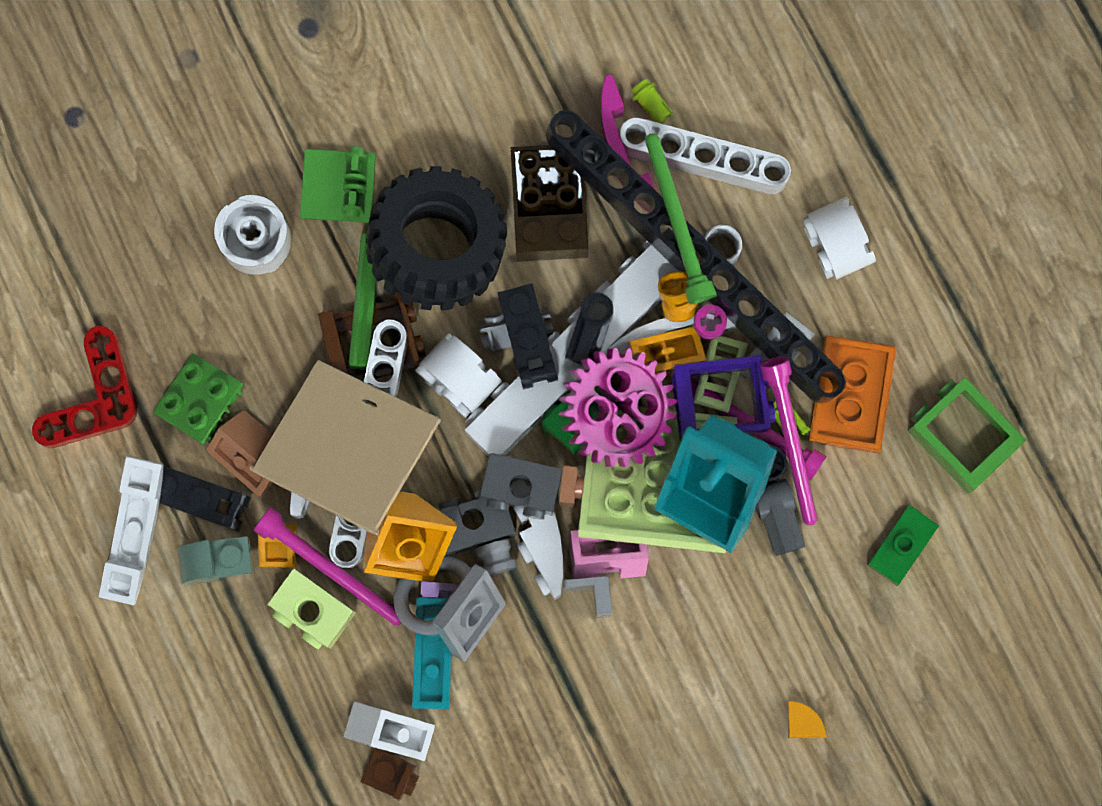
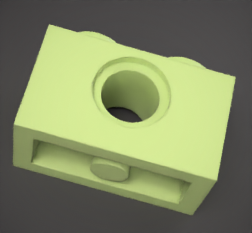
[268,569,356,650]

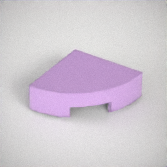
[421,582,459,598]

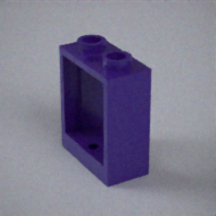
[671,356,775,442]

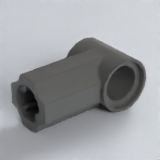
[755,479,806,557]

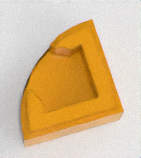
[787,701,826,738]

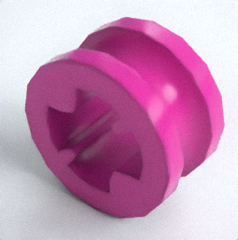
[693,304,727,340]

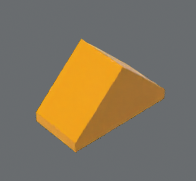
[628,326,706,376]

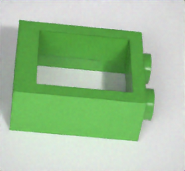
[908,377,1026,494]

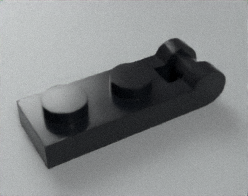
[497,283,558,390]
[159,466,251,532]

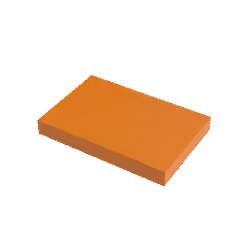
[808,335,896,454]

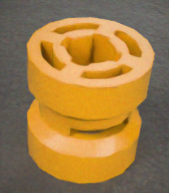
[658,271,699,322]

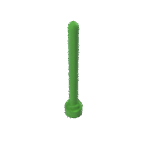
[645,133,717,305]

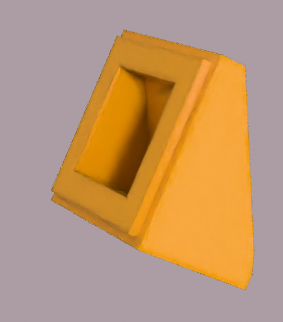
[258,524,297,568]

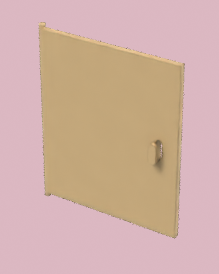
[249,360,441,536]

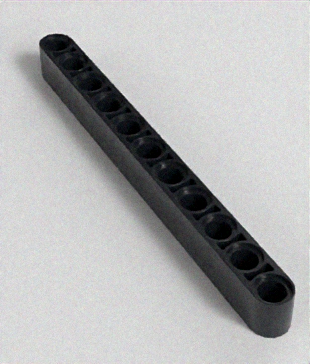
[546,110,846,404]

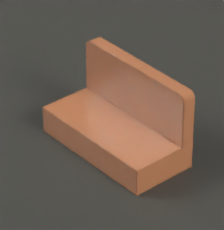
[206,410,273,497]

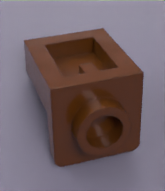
[361,748,419,801]

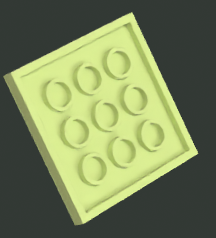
[578,407,737,553]

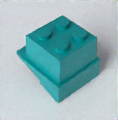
[654,414,777,553]

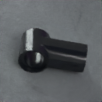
[565,292,614,365]

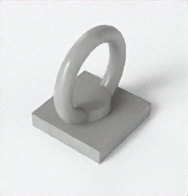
[393,555,506,662]

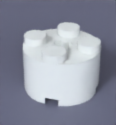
[214,195,292,275]
[802,196,876,280]
[415,333,502,418]

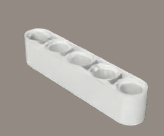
[620,118,791,194]

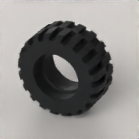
[366,166,507,311]

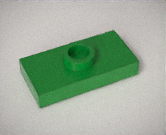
[867,505,939,586]

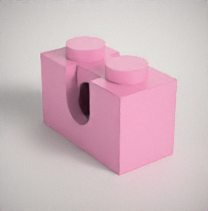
[569,530,649,579]

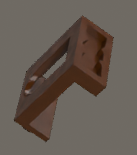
[318,293,426,382]

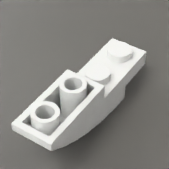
[508,456,563,600]

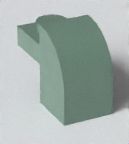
[177,536,254,586]

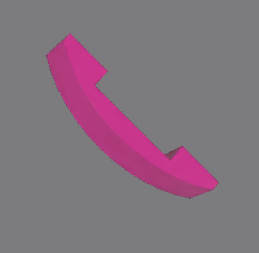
[601,74,655,213]

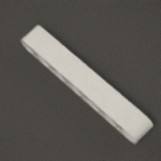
[329,320,408,568]

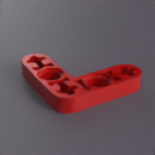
[32,326,137,448]

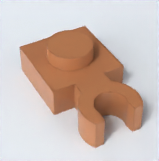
[559,466,584,507]

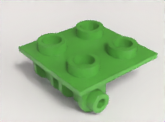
[300,146,376,223]
[152,353,244,445]

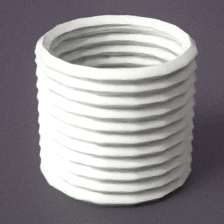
[704,225,742,265]

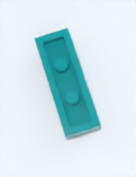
[412,597,452,710]

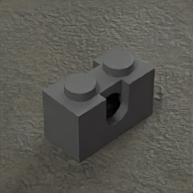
[480,453,563,520]
[438,491,516,556]

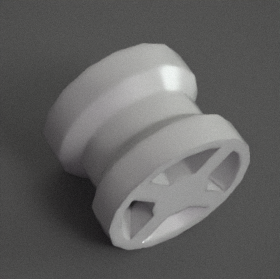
[475,539,518,577]

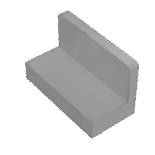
[563,576,612,619]

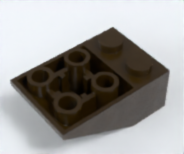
[510,145,588,262]

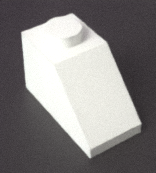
[343,701,435,761]

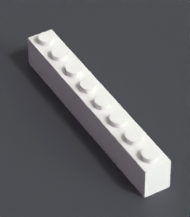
[465,227,700,457]

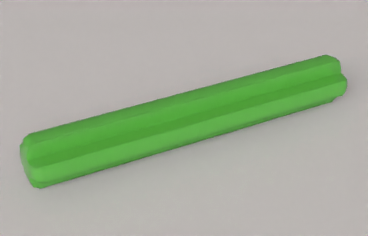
[349,233,377,370]

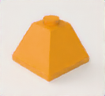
[363,491,457,582]

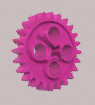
[559,348,677,467]

